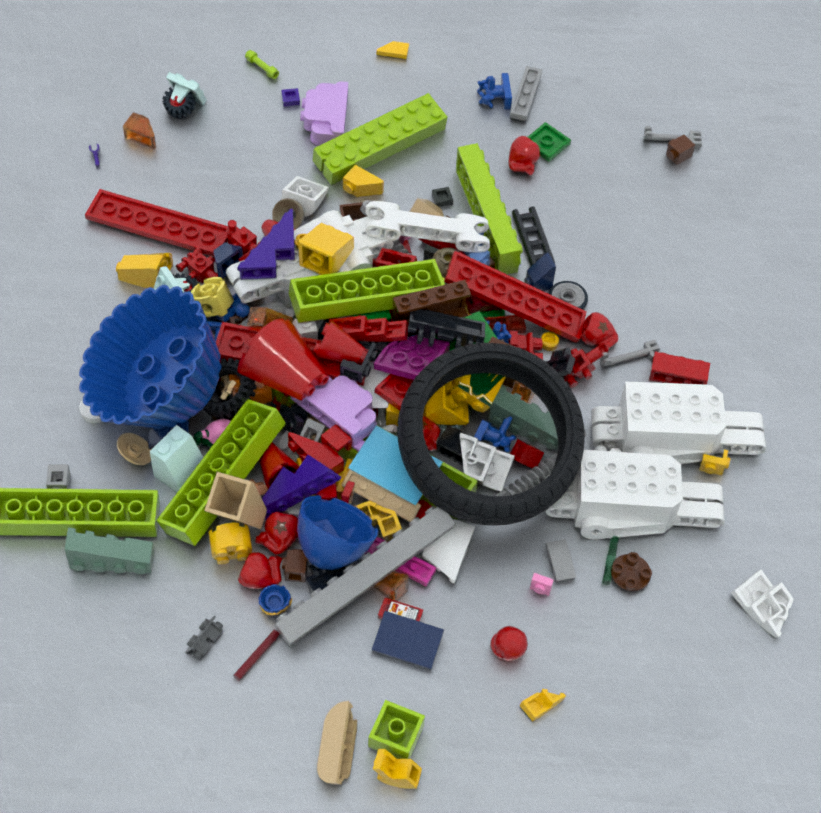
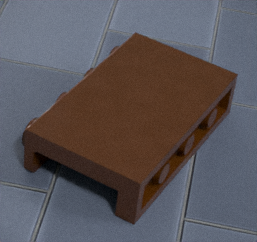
[392,280,471,336]

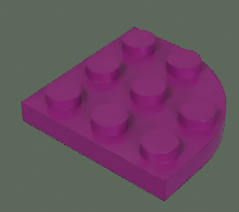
[374,336,450,380]

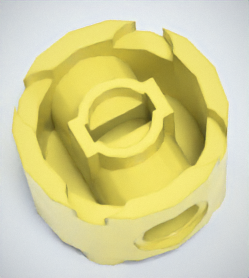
[191,277,234,318]

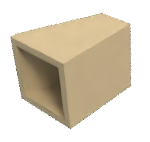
[204,472,267,529]

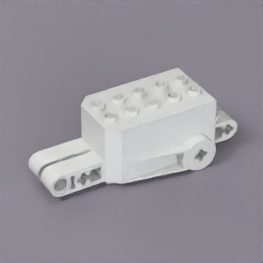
[226,210,394,308]
[591,381,766,464]
[546,450,725,540]

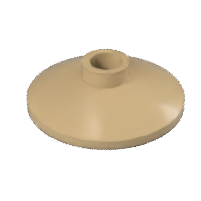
[117,433,152,465]

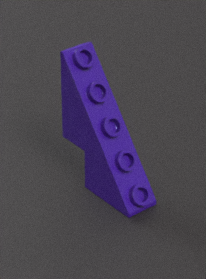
[237,209,295,280]
[262,455,342,520]

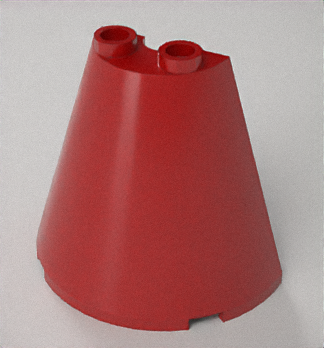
[237,318,329,401]

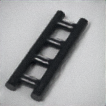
[512,206,555,266]

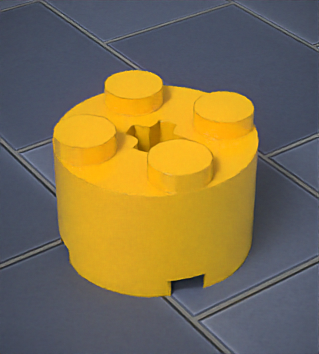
[209,523,252,565]

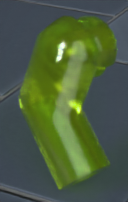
[271,388,296,408]

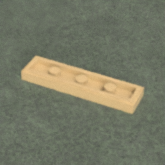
[342,469,421,522]

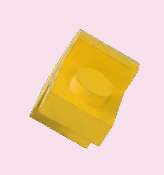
[373,749,422,789]

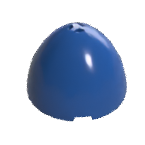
[297,495,378,570]

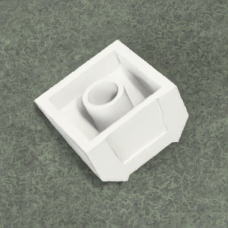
[281,176,329,217]

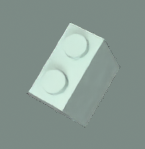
[150,425,203,493]

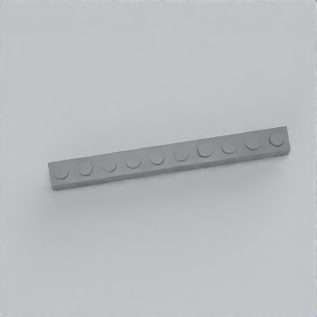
[275,506,456,647]

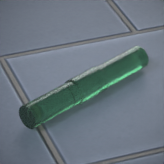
[602,536,619,585]

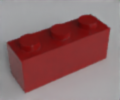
[649,352,710,385]

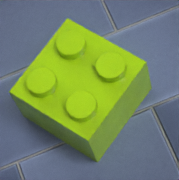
[368,700,425,759]

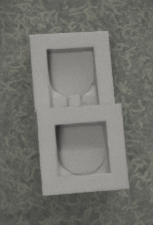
[545,539,576,582]

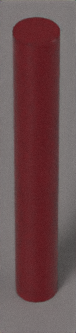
[233,629,280,681]

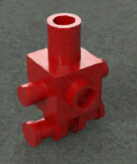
[227,220,257,255]
[176,248,218,284]
[563,346,604,388]

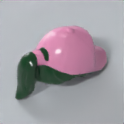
[193,419,231,449]

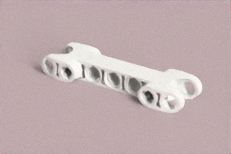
[366,201,490,253]

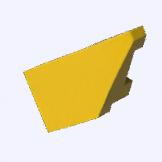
[520,688,566,722]

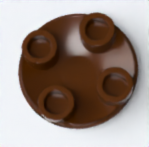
[611,552,652,591]

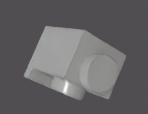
[300,418,328,443]
[46,464,71,489]

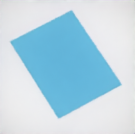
[348,425,443,505]

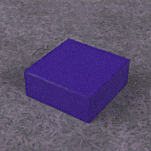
[281,88,300,107]

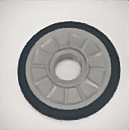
[548,281,588,309]

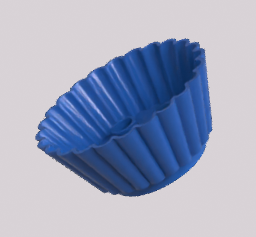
[79,285,221,429]

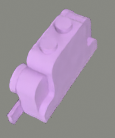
[300,82,348,146]
[290,376,377,452]

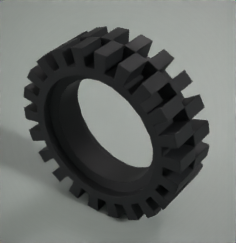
[203,358,256,419]

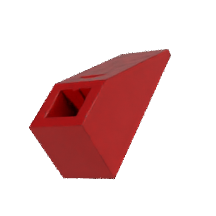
[287,432,344,474]

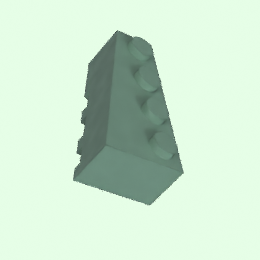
[489,385,558,450]
[64,528,154,574]

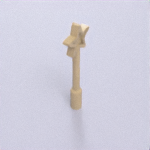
[220,375,236,400]

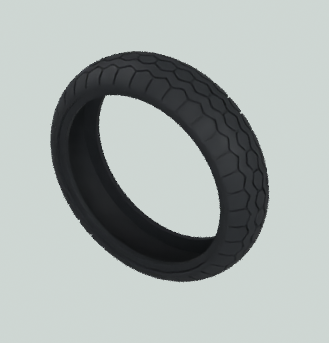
[397,343,585,526]

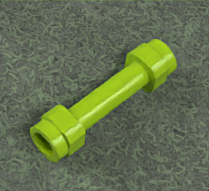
[245,50,279,79]

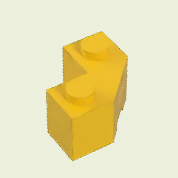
[355,500,402,542]

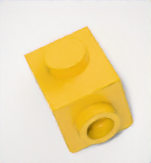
[699,449,730,475]

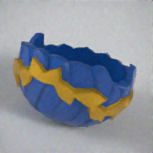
[259,584,292,616]

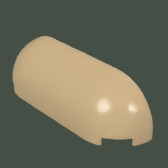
[317,701,357,785]

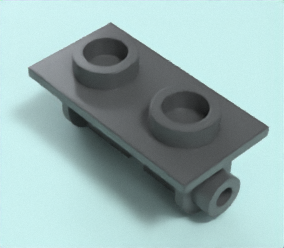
[185,616,223,659]

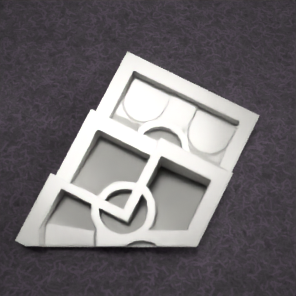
[460,433,514,493]
[422,519,475,584]
[731,570,794,638]

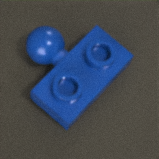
[213,293,250,322]

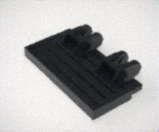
[407,309,485,349]

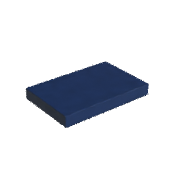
[371,611,444,670]

